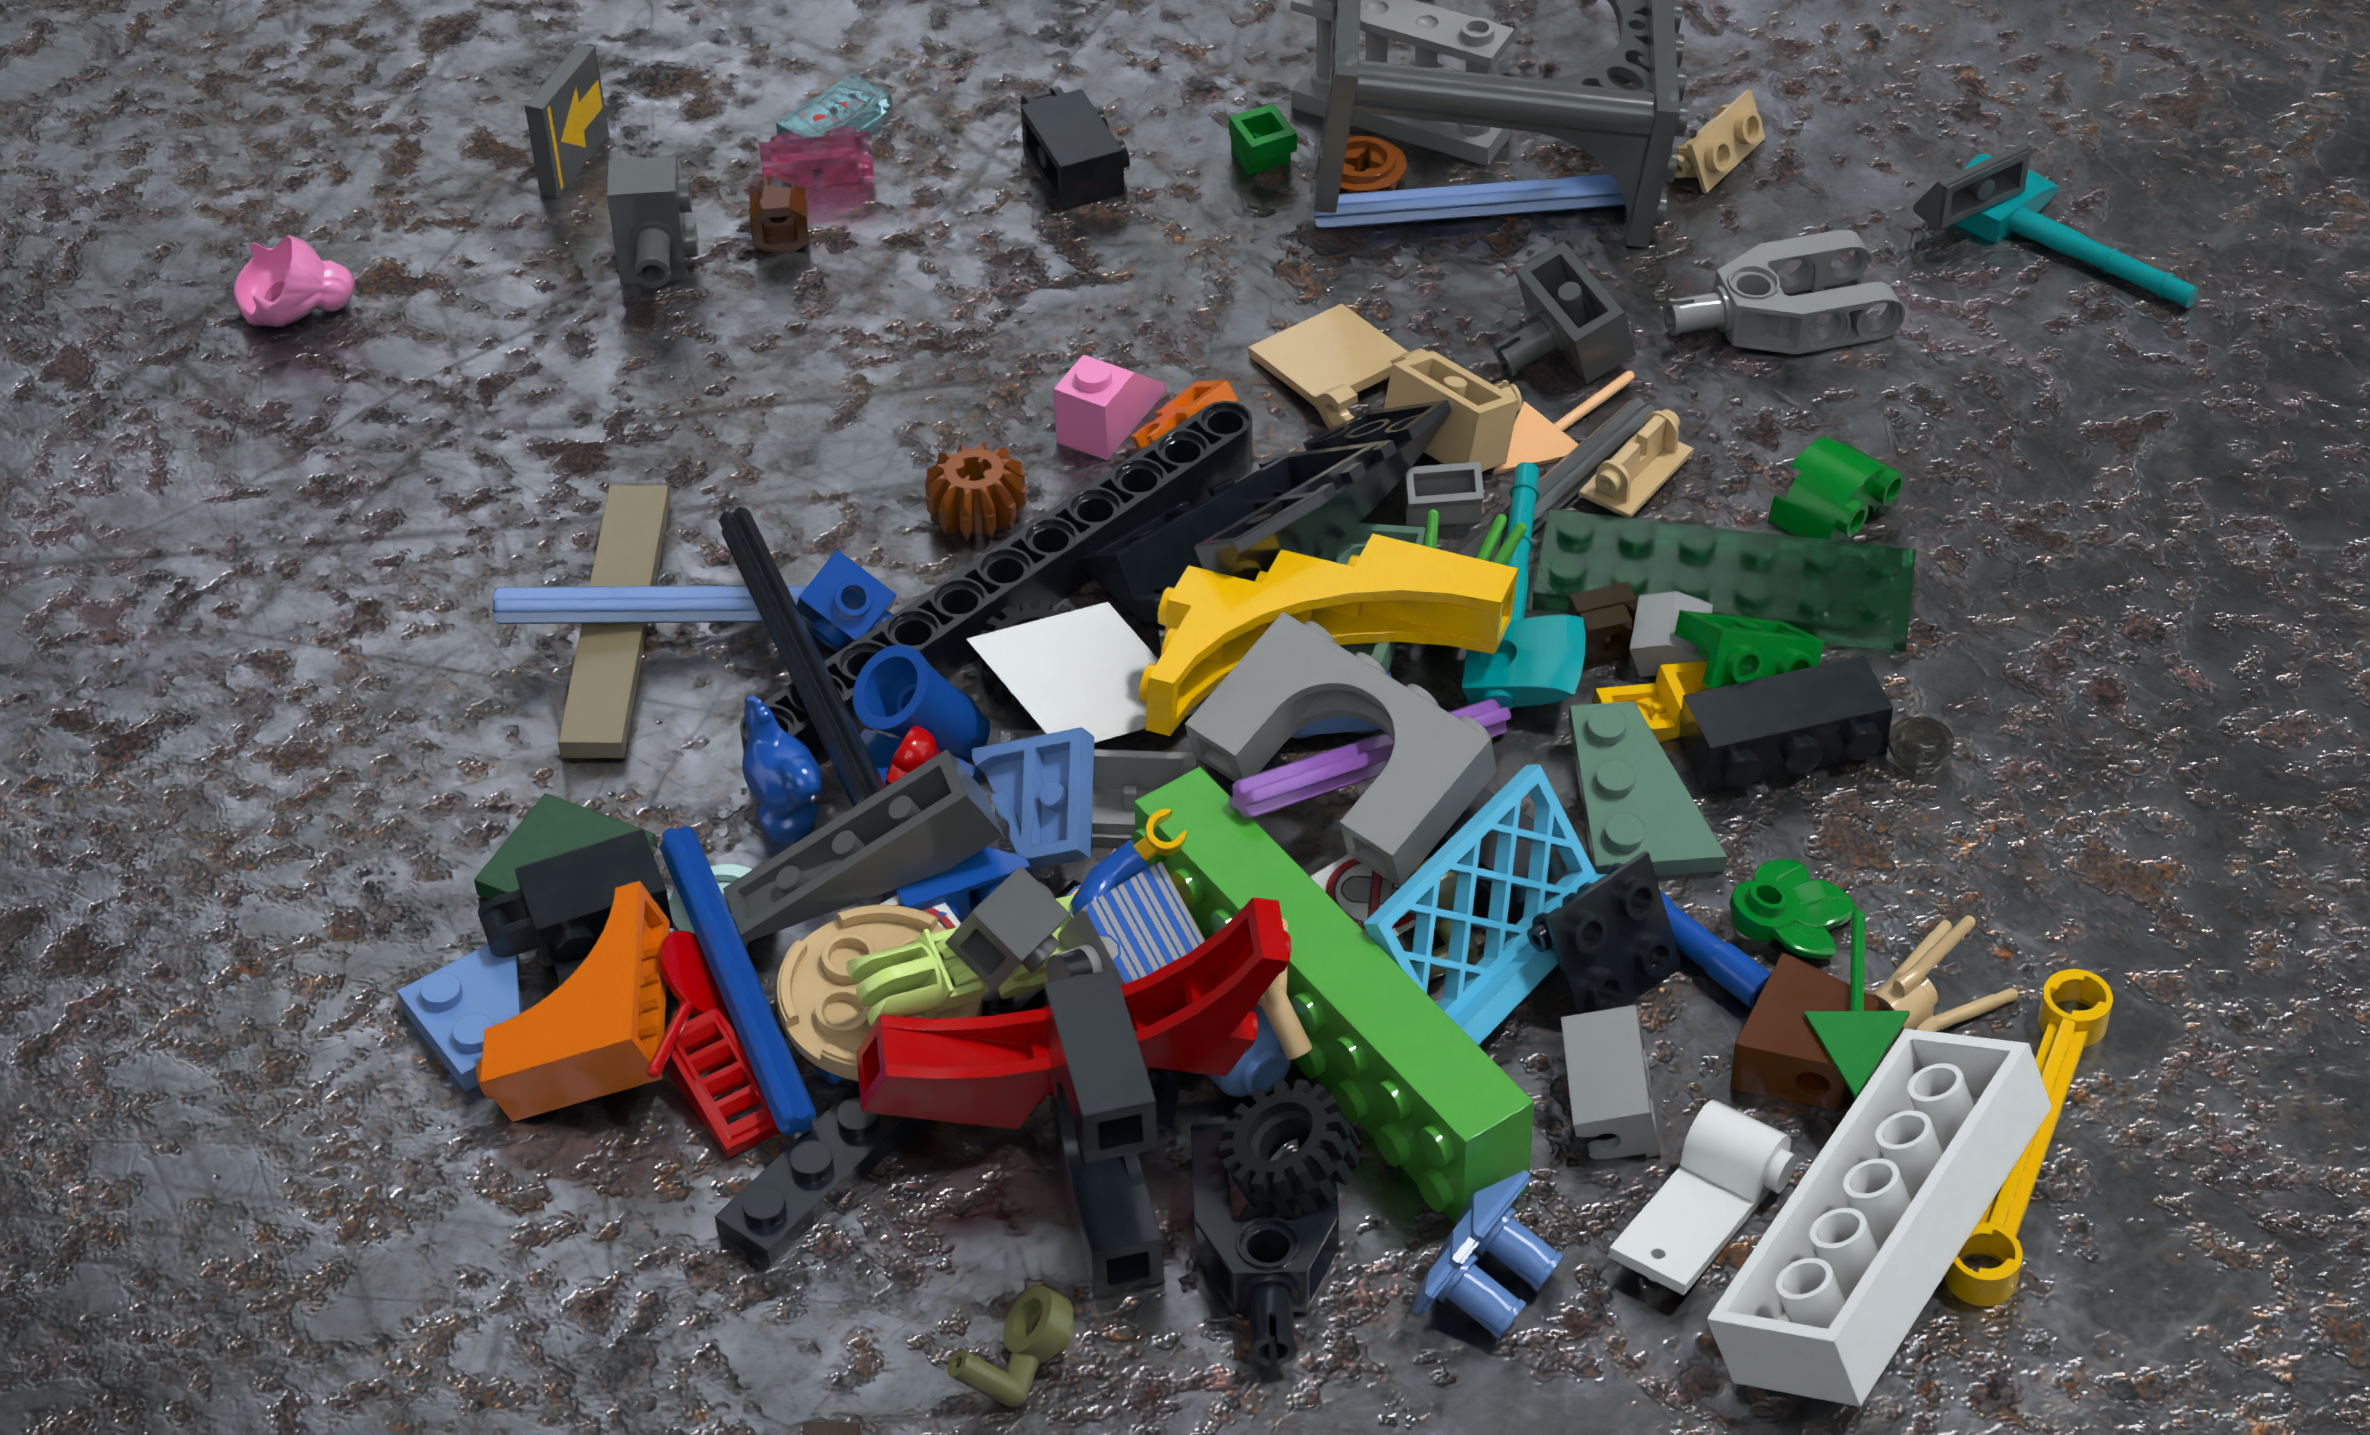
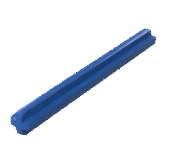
[659,826,816,1136]

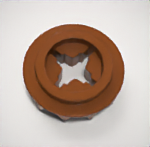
[1339,136,1407,194]

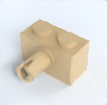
[1384,351,1522,471]

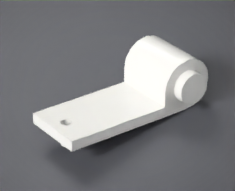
[1608,1100,1797,1295]

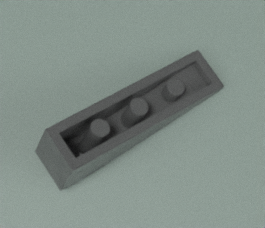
[723,749,1003,942]

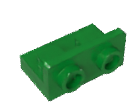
[1674,610,1825,690]

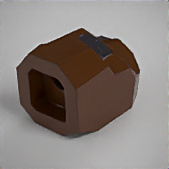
[749,174,809,253]

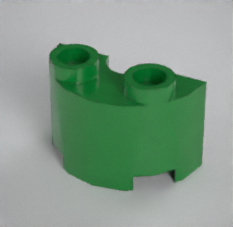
[1768,436,1904,553]

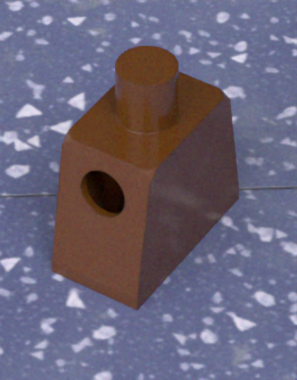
[1730,953,1893,1111]

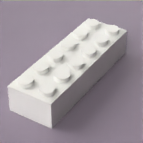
[1707,1028,2052,1407]

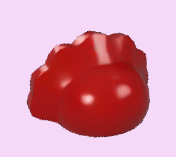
[885,726,940,787]

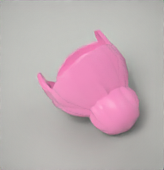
[233,235,355,327]

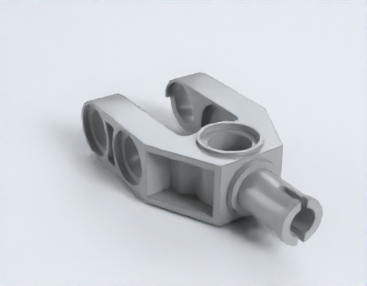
[1663,230,1905,355]

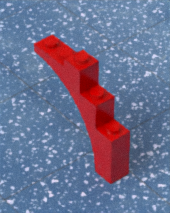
[856,897,1291,1129]

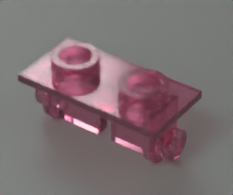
[759,127,874,190]

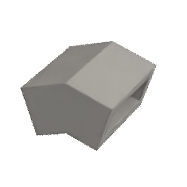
[1401,461,1484,527]
[1630,591,1713,677]

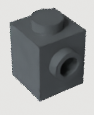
[945,866,1070,992]

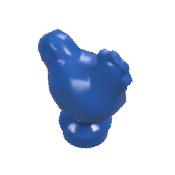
[742,695,822,844]

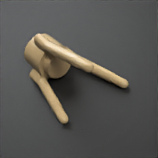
[1870,915,2019,1040]

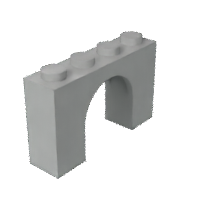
[1185,612,1497,887]

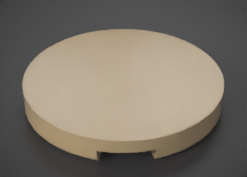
[777,905,983,1081]

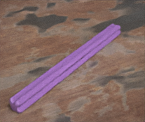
[1228,699,1511,819]

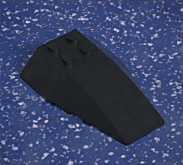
[1079,400,1452,623]

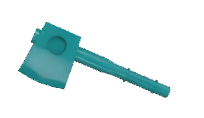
[1954,153,2199,308]
[1462,462,1586,710]

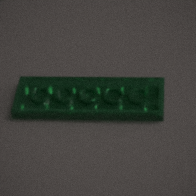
[1532,509,1916,652]

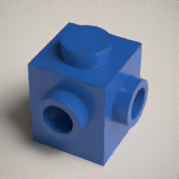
[797,549,897,651]

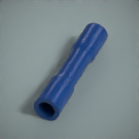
[1660,890,1771,1010]

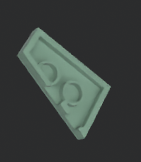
[1568,701,1727,876]

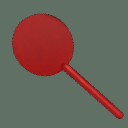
[647,931,732,1078]

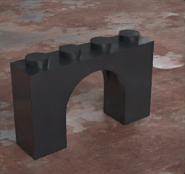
[1044,969,1164,1298]

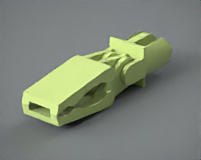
[846,895,1075,1026]

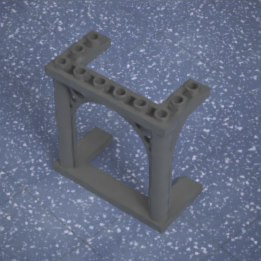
[1314,0,1688,248]

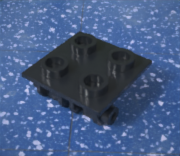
[1527,851,1682,1015]

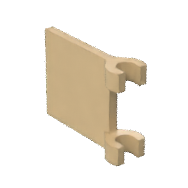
[1248,303,1427,430]

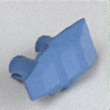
[1412,1170,1565,1340]

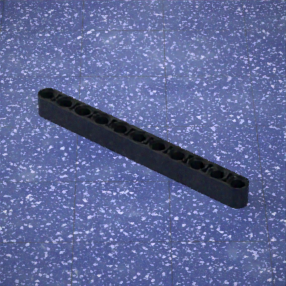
[740,401,1253,766]

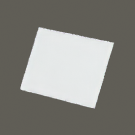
[966,602,1199,744]

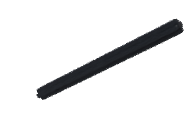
[719,507,886,807]

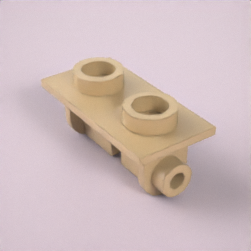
[1675,90,1766,193]
[1579,409,1694,519]

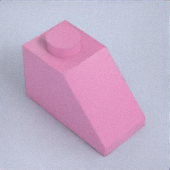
[1053,355,1166,461]

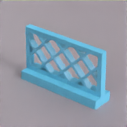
[1363,764,1606,1045]

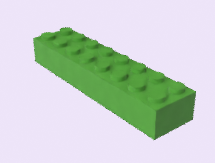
[1132,767,1534,1224]

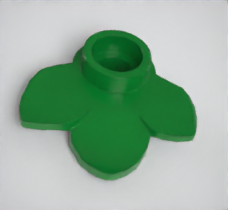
[1729,859,1857,959]

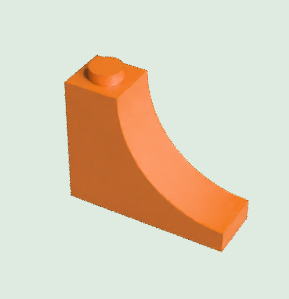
[476,881,670,1122]

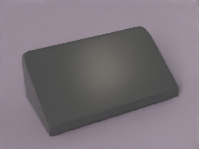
[1913,142,2032,231]

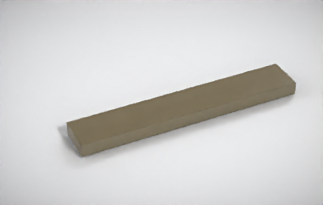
[558,485,671,758]

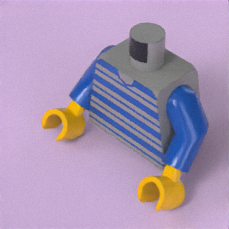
[1046,809,1205,986]

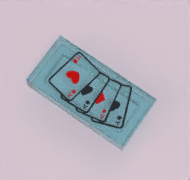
[776,73,893,159]

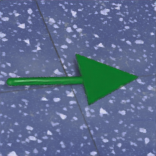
[1804,910,1910,1100]

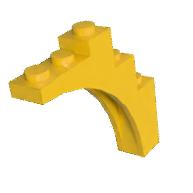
[1139,533,1518,736]

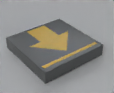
[525,43,609,198]

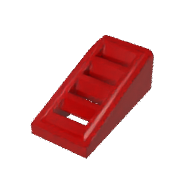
[664,1008,781,1158]

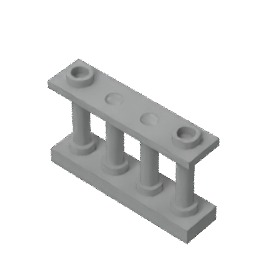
[1290,0,1515,166]

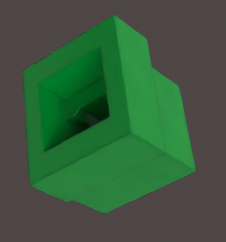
[1229,103,1297,175]

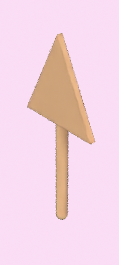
[1493,371,1635,475]

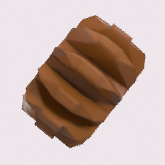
[925,442,1027,541]

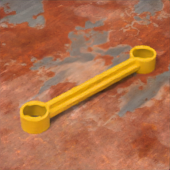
[1945,969,2113,1307]

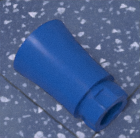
[853,645,990,762]

